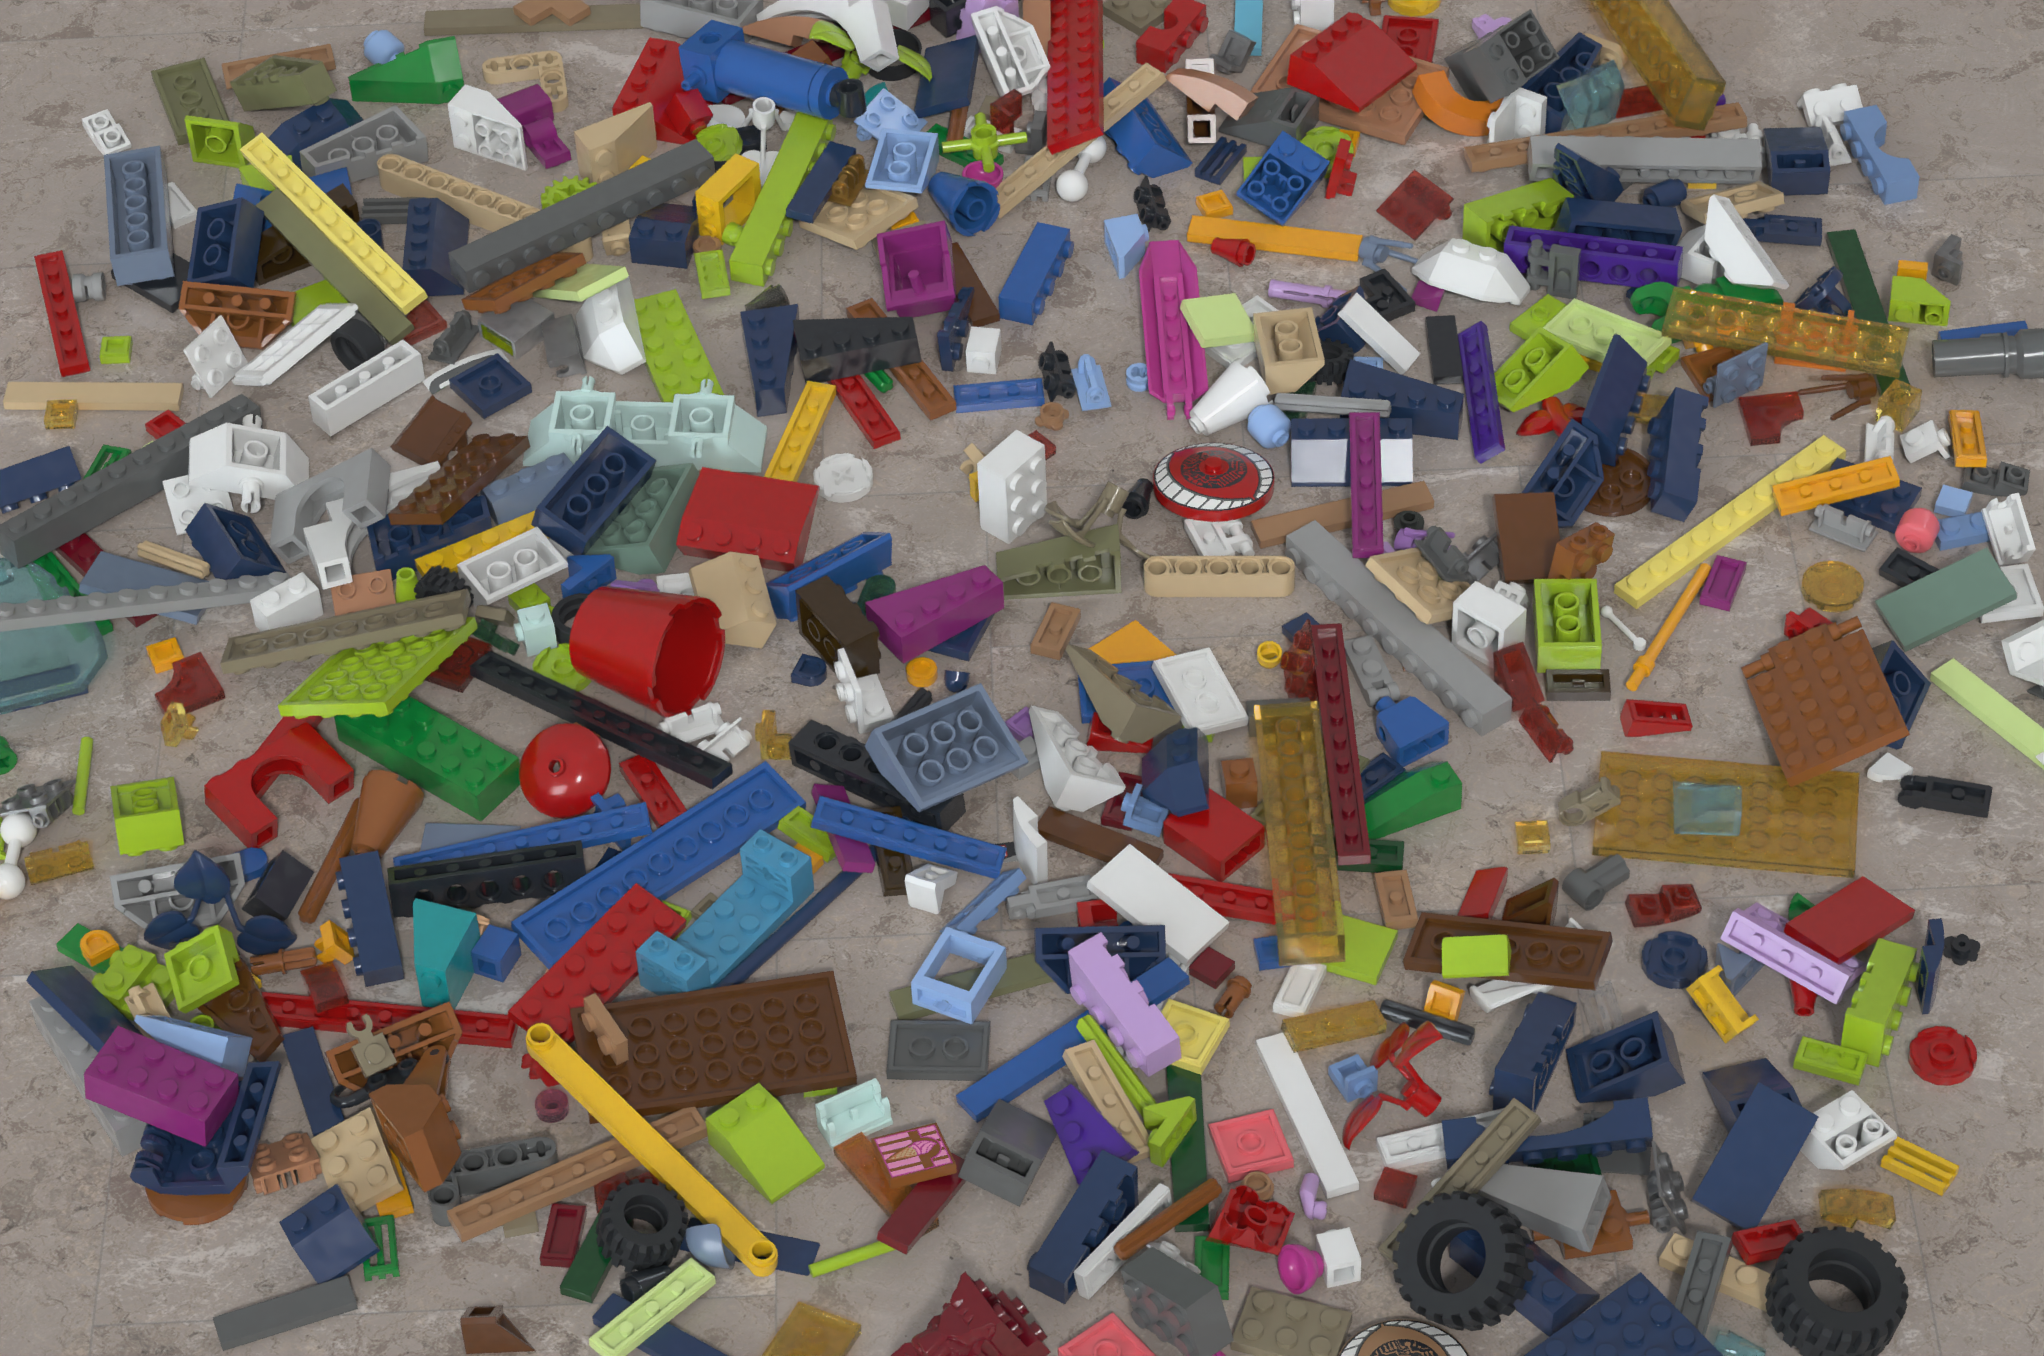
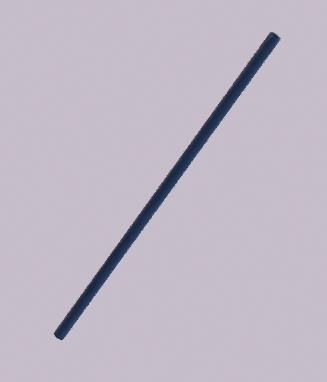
[713,816,911,988]

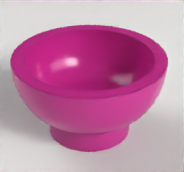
[962,160,1004,188]
[1278,1244,1324,1294]

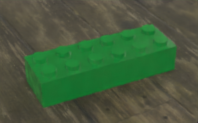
[334,696,520,822]

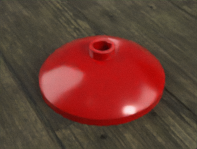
[519,723,611,819]

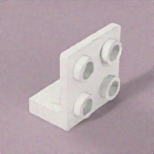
[1487,87,1547,143]
[2001,620,2044,687]
[834,648,894,735]

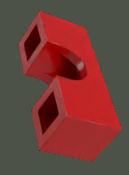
[1136,0,1209,73]

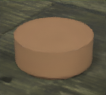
[693,236,722,254]

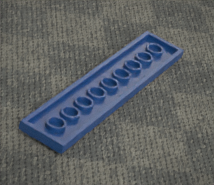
[511,761,806,969]

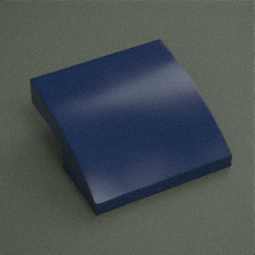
[1915,918,1944,1015]

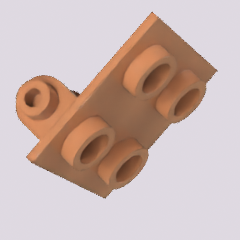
[331,569,396,616]
[250,1132,322,1195]

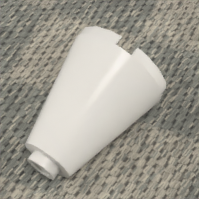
[1189,358,1274,436]

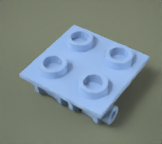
[854,88,928,141]

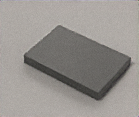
[886,1020,991,1081]

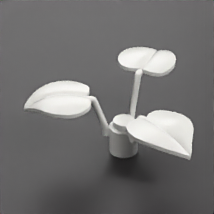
[707,97,797,187]

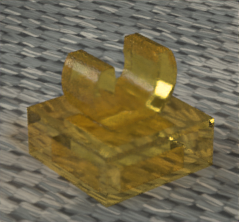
[160,702,198,747]

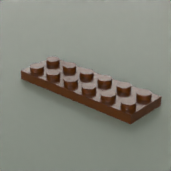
[388,433,530,525]
[1403,912,1613,991]

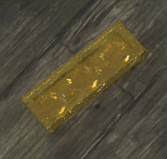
[1281,1000,1387,1053]

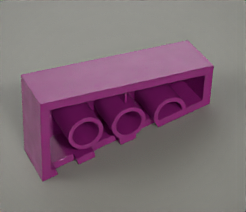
[865,565,1004,664]

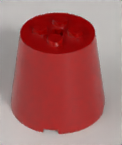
[569,586,725,718]

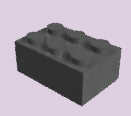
[1120,1247,1234,1356]

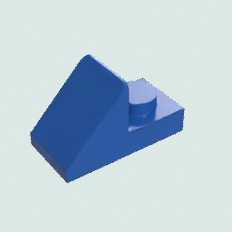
[561,554,617,599]

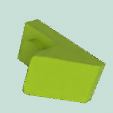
[1143,1096,1197,1168]

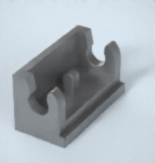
[541,314,587,378]

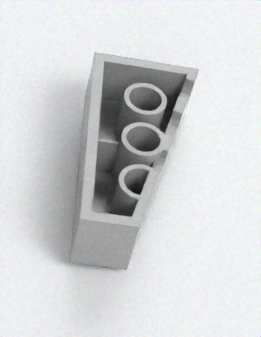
[300,105,429,183]

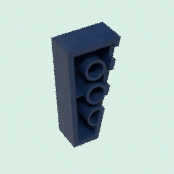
[335,850,404,987]
[1489,992,1577,1113]

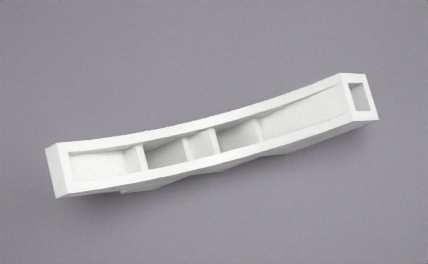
[756,0,899,72]
[303,461,441,590]

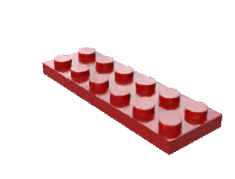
[508,883,687,1045]

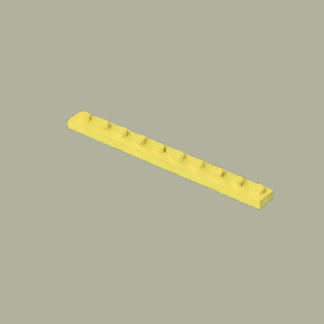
[240,132,428,315]
[1614,435,1846,609]

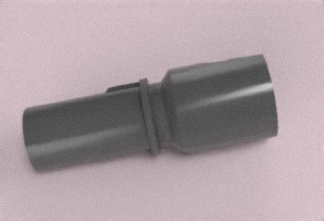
[1932,328,2044,379]

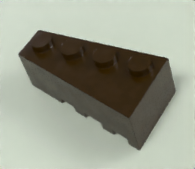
[255,183,360,286]

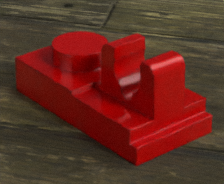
[1325,138,1357,199]

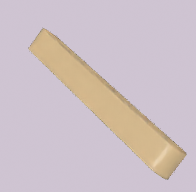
[377,154,593,263]

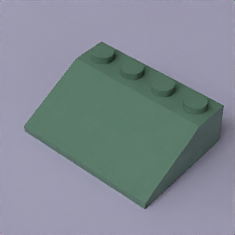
[585,463,699,575]

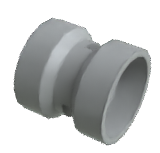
[72,272,106,303]

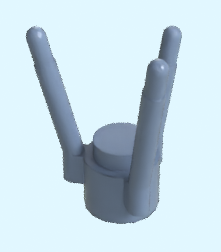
[1359,235,1419,292]

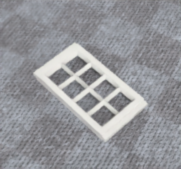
[231,303,358,386]

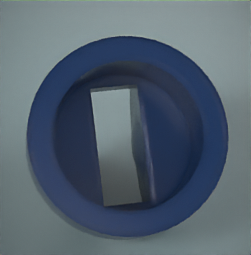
[944,670,970,693]

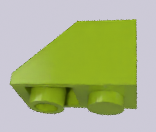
[1888,276,1951,327]

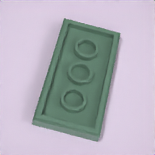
[1875,547,2017,652]

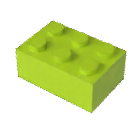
[1532,578,1602,673]

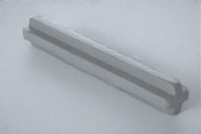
[1274,393,1391,418]

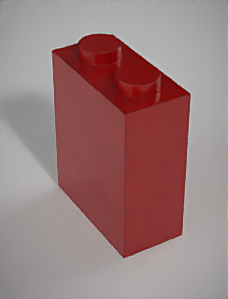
[1163,788,1265,882]

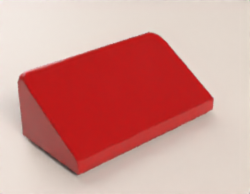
[1457,867,1508,919]

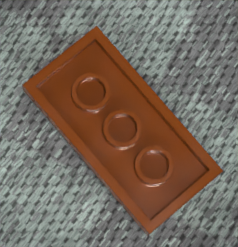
[461,252,586,314]

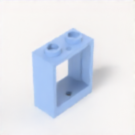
[911,927,1007,1024]

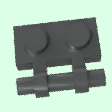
[1526,239,1581,299]

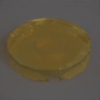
[1801,560,1864,612]

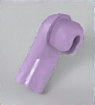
[1299,1173,1327,1220]

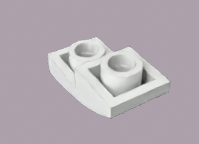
[82,109,131,155]

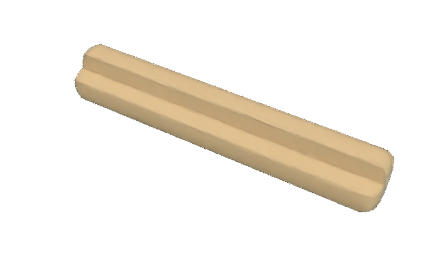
[137,541,211,579]

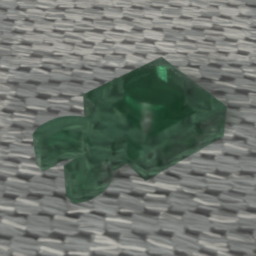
[472,618,520,656]

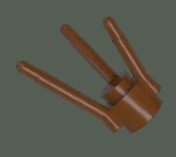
[1798,372,1877,421]

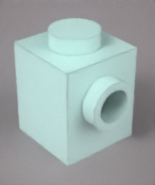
[513,603,557,657]

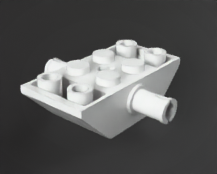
[188,414,309,513]

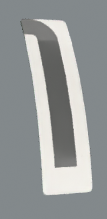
[423,349,510,394]

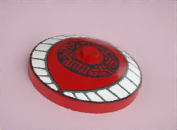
[1153,442,1275,522]

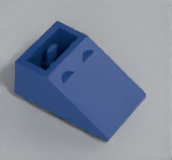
[1235,131,1330,226]

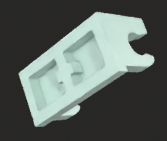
[815,1078,893,1151]

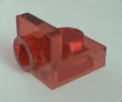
[990,89,1022,134]

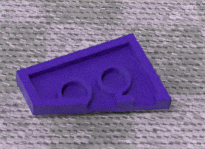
[1044,1084,1140,1185]

